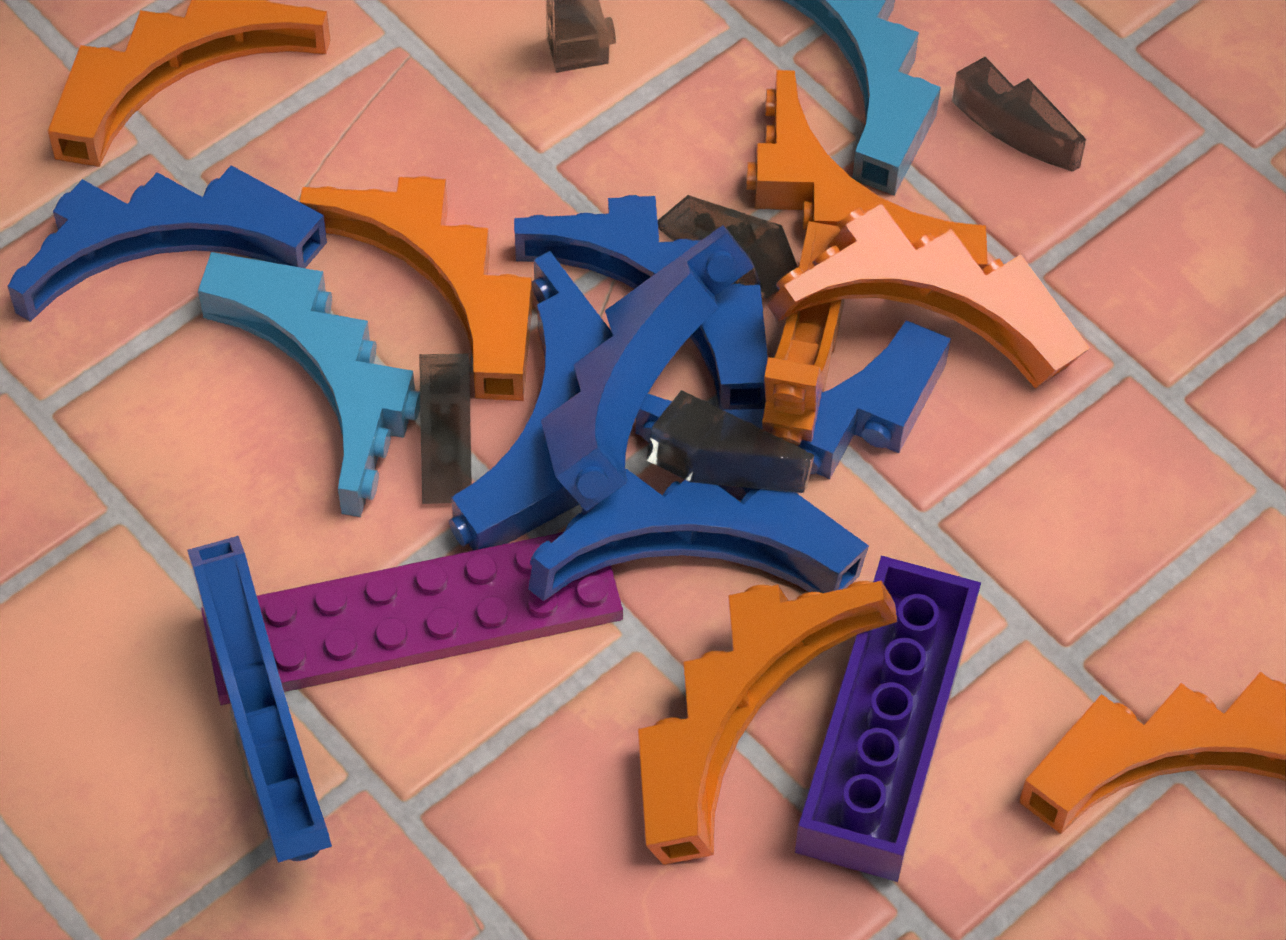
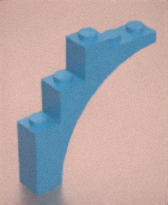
[782,0,941,196]
[198,252,422,517]

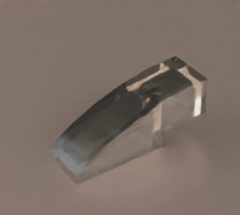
[952,56,1086,172]

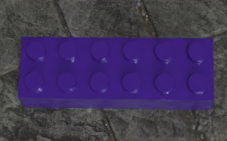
[795,555,981,882]

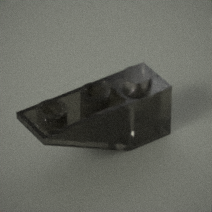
[646,390,815,493]

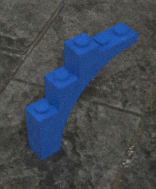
[7,165,327,322]
[514,195,768,410]
[636,320,951,501]
[528,468,869,601]
[187,536,332,863]

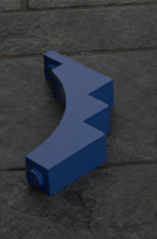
[541,225,754,512]
[449,251,613,551]

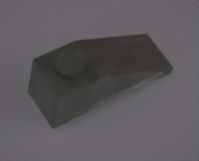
[545,0,616,73]
[658,195,798,299]
[419,353,472,504]

